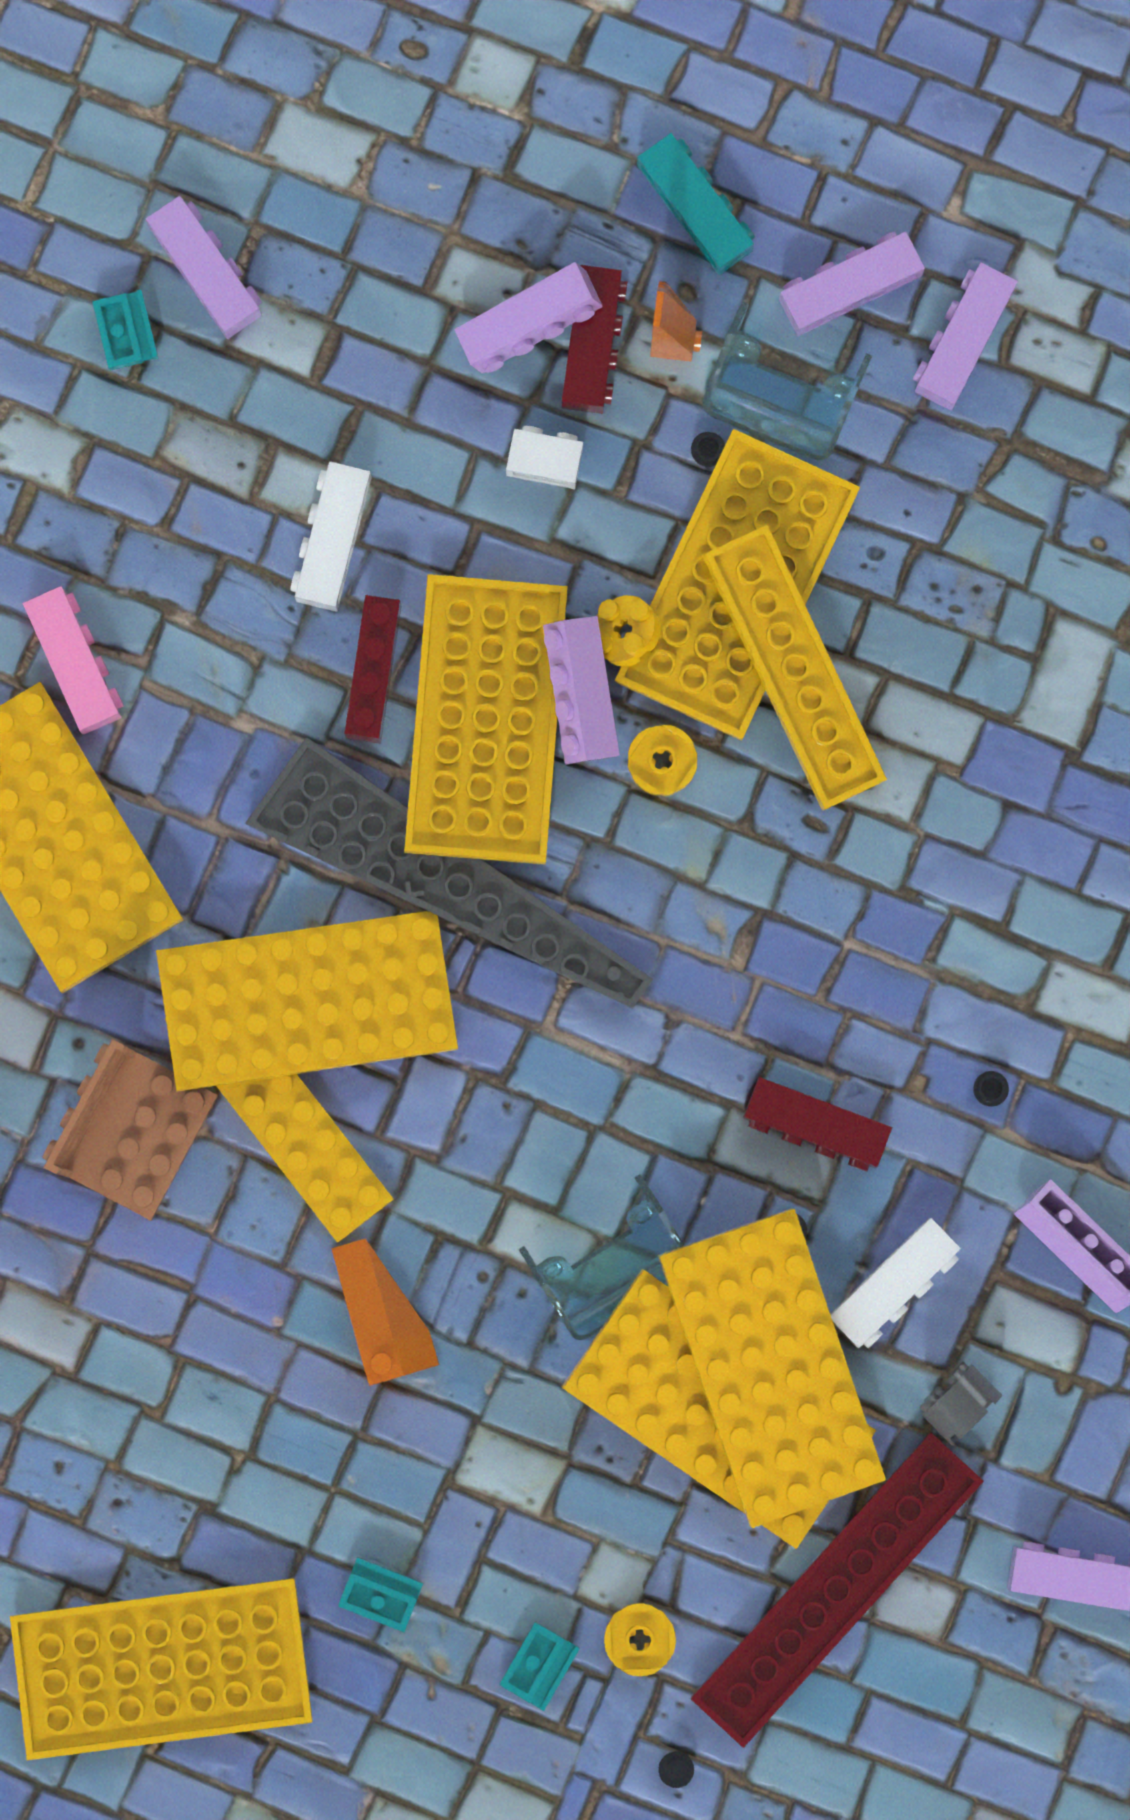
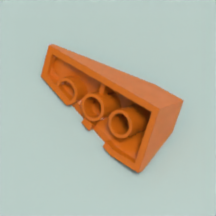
[650,281,702,362]
[331,1238,439,1386]

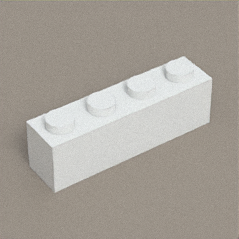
[291,461,372,612]
[830,1218,961,1348]

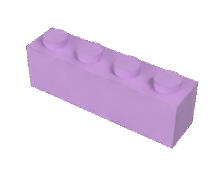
[146,196,262,339]
[779,231,925,337]
[454,262,603,374]
[913,262,1018,411]
[543,616,620,764]
[1014,1179,1130,1313]
[1007,1541,1130,1611]

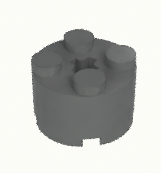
[919,1361,1002,1445]

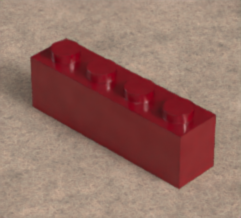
[562,265,628,414]
[344,595,402,744]
[743,1077,893,1172]

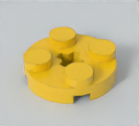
[596,595,661,666]
[628,725,697,796]
[604,1603,676,1676]

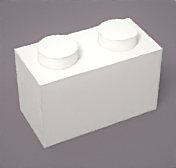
[506,426,583,489]

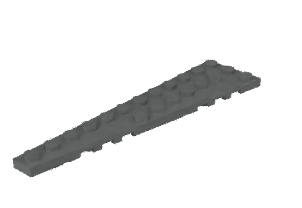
[245,737,653,1009]

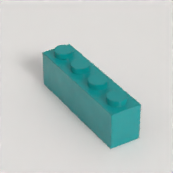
[637,133,755,275]

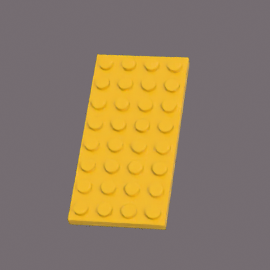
[615,429,860,741]
[404,574,568,865]
[0,682,184,994]
[156,911,458,1092]
[658,1208,886,1528]
[561,1269,877,1549]
[10,1578,313,1760]

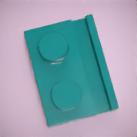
[92,289,159,371]
[338,1557,424,1632]
[499,1621,580,1711]

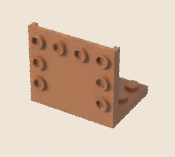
[42,1039,219,1221]

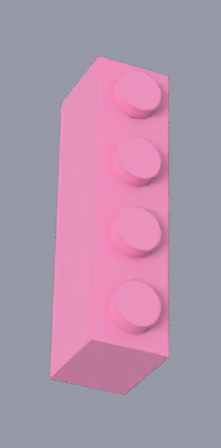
[23,586,124,735]

